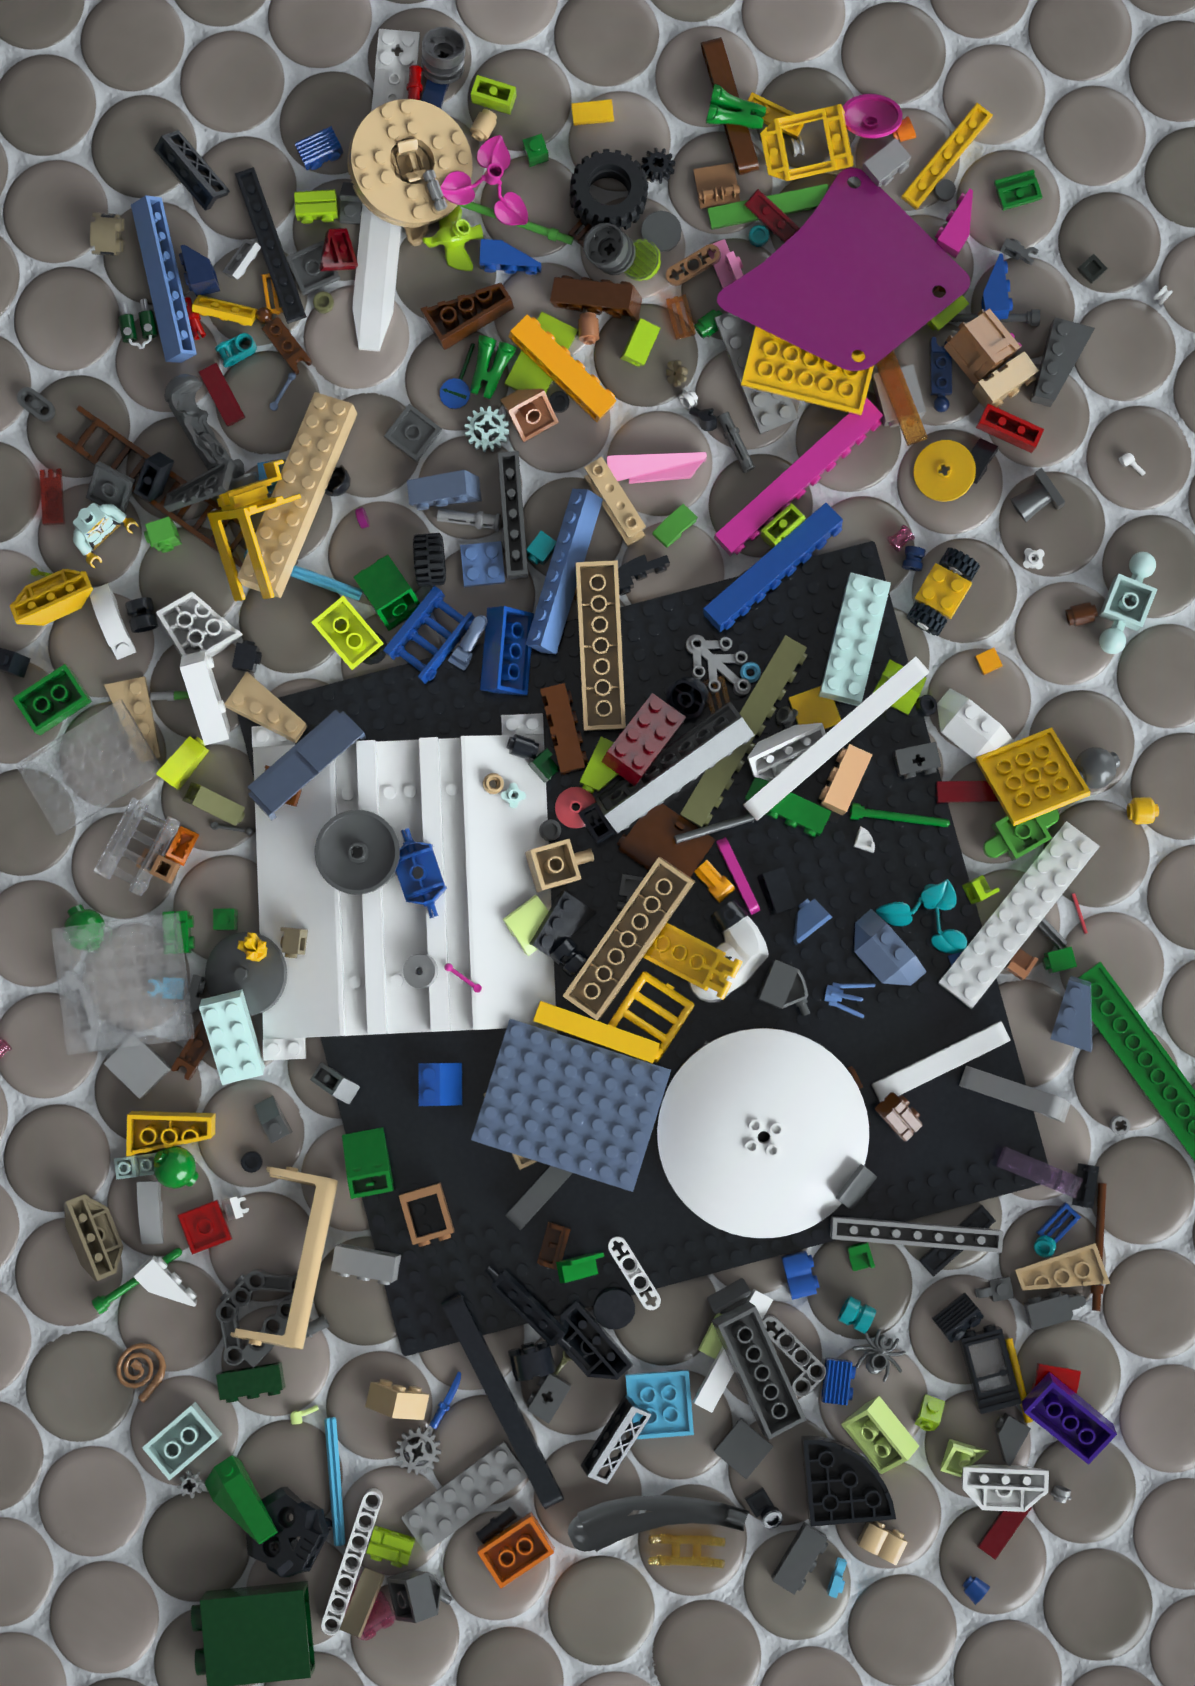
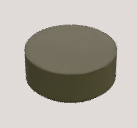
[313,291,334,314]

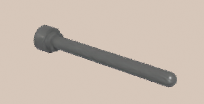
[949,309,1040,326]

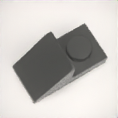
[339,182,362,225]
[181,974,206,1016]

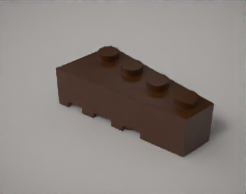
[550,275,642,322]
[420,283,514,350]
[540,683,588,775]

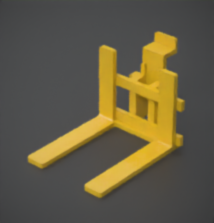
[207,459,301,601]

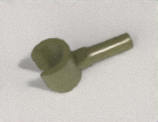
[553,1350,572,1376]

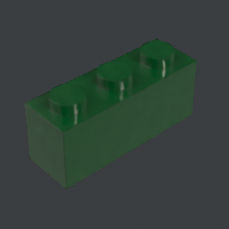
[216,1362,285,1403]

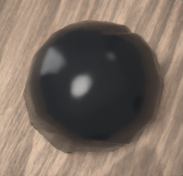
[325,465,351,496]

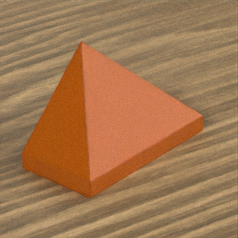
[165,826,199,866]

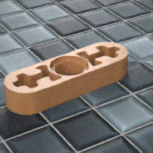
[666,244,721,286]

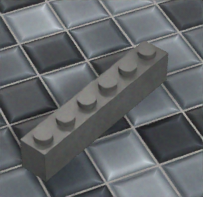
[498,451,528,580]

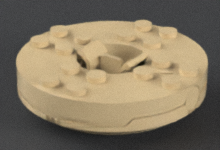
[347,99,472,228]

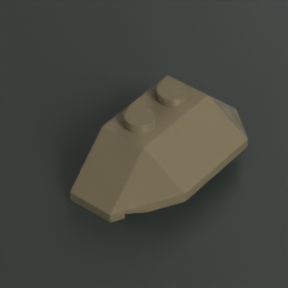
[64,1194,124,1281]

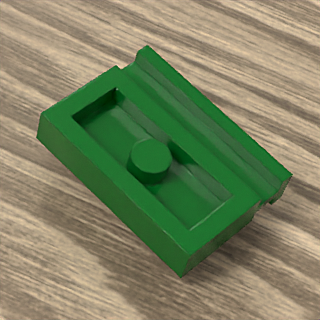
[994,169,1043,211]

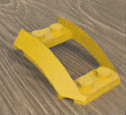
[760,104,853,181]

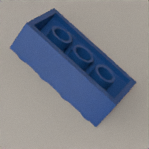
[480,606,534,696]

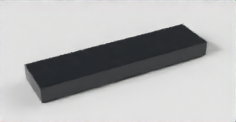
[919,1205,996,1277]

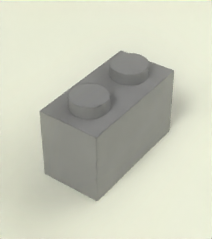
[862,138,911,187]

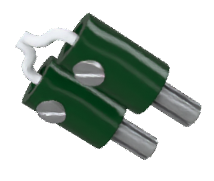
[118,299,158,349]

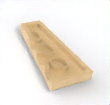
[104,676,162,762]
[1015,1243,1110,1291]

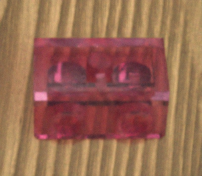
[357,1591,396,1640]

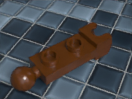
[256,307,312,375]
[171,1020,210,1080]

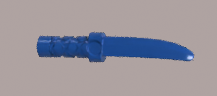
[429,1371,461,1429]

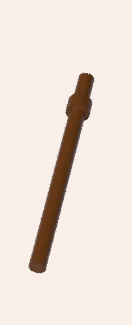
[1090,1183,1107,1311]

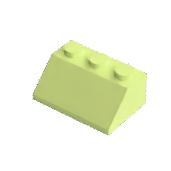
[841,1396,919,1474]

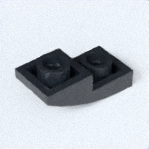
[970,438,998,484]

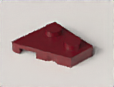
[319,228,358,271]

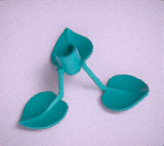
[876,879,967,954]

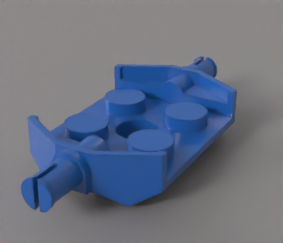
[396,828,447,918]

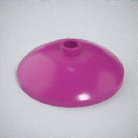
[843,94,903,139]

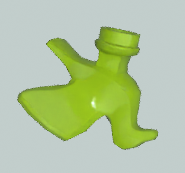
[423,206,483,271]

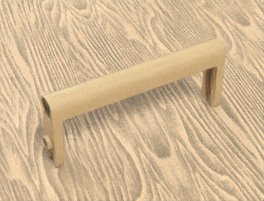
[230,1167,338,1350]

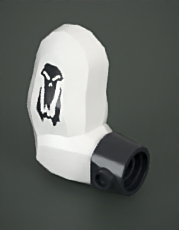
[688,898,769,1003]

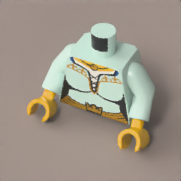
[73,503,139,568]

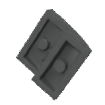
[835,1164,877,1211]

